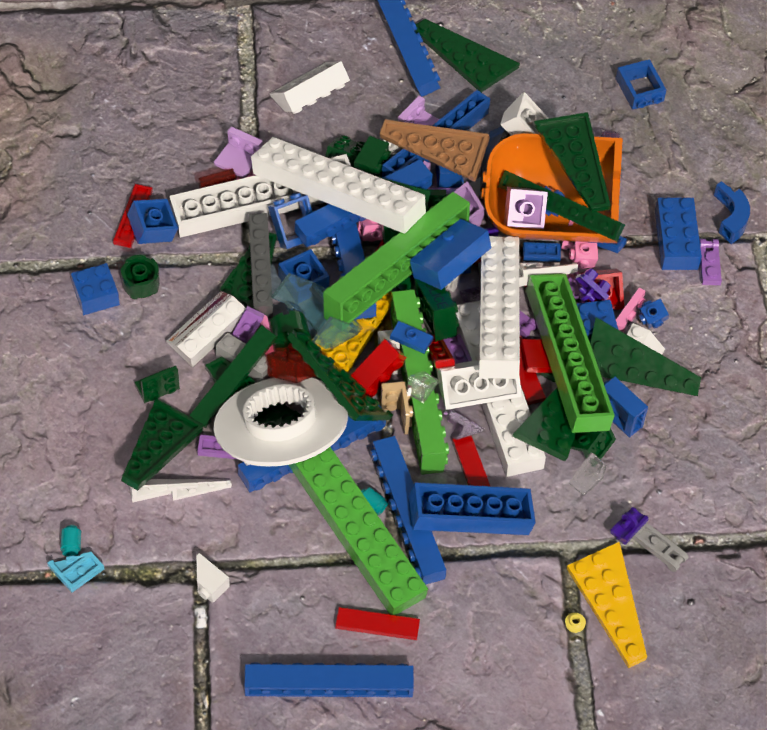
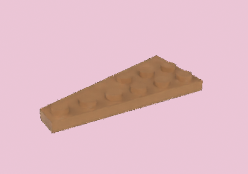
[380,120,490,182]

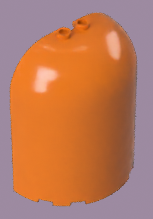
[482,134,623,244]

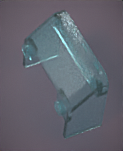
[271,273,362,349]

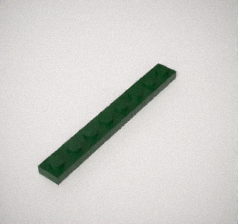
[498,170,625,242]

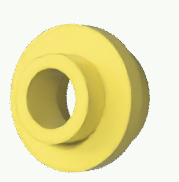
[565,613,586,633]

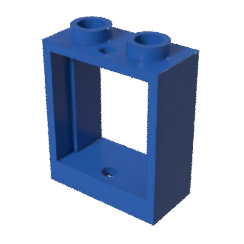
[616,59,667,110]
[268,192,312,249]
[604,377,648,438]

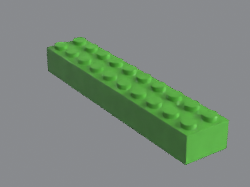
[323,192,470,330]
[526,274,615,433]
[390,290,449,475]
[289,447,428,615]

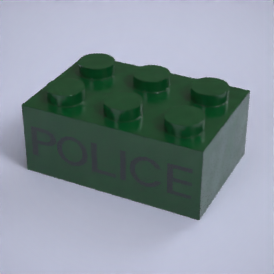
[415,279,459,341]

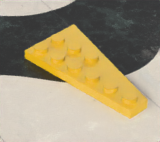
[312,291,392,373]
[567,542,647,668]

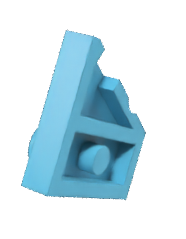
[47,552,104,593]

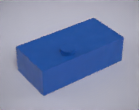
[410,219,492,290]

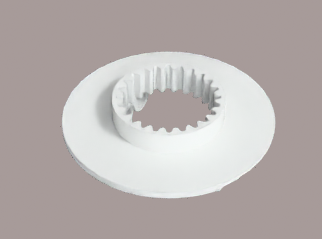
[214,376,348,466]

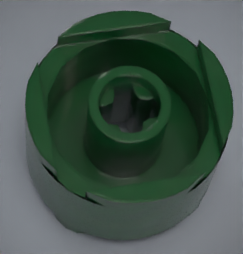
[121,255,160,299]
[269,311,312,354]

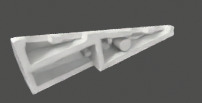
[478,263,578,287]
[129,479,232,502]

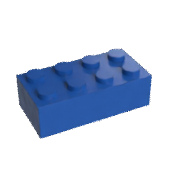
[655,198,702,270]

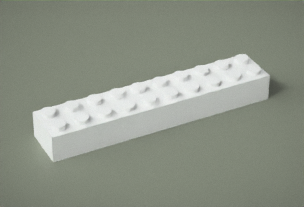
[251,137,426,234]
[169,154,351,238]
[479,236,520,379]
[456,300,546,477]

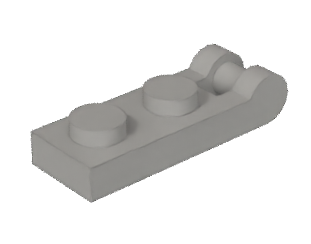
[632,522,689,572]

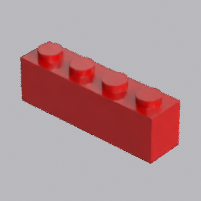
[351,339,407,398]

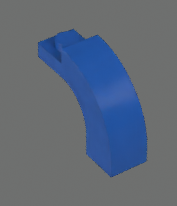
[714,181,750,244]

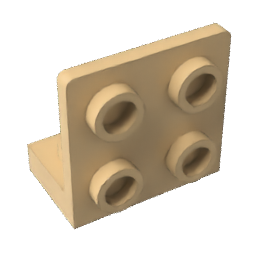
[380,382,413,435]

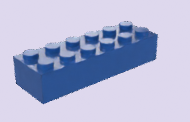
[409,483,536,535]

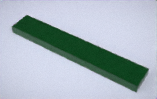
[189,325,278,428]

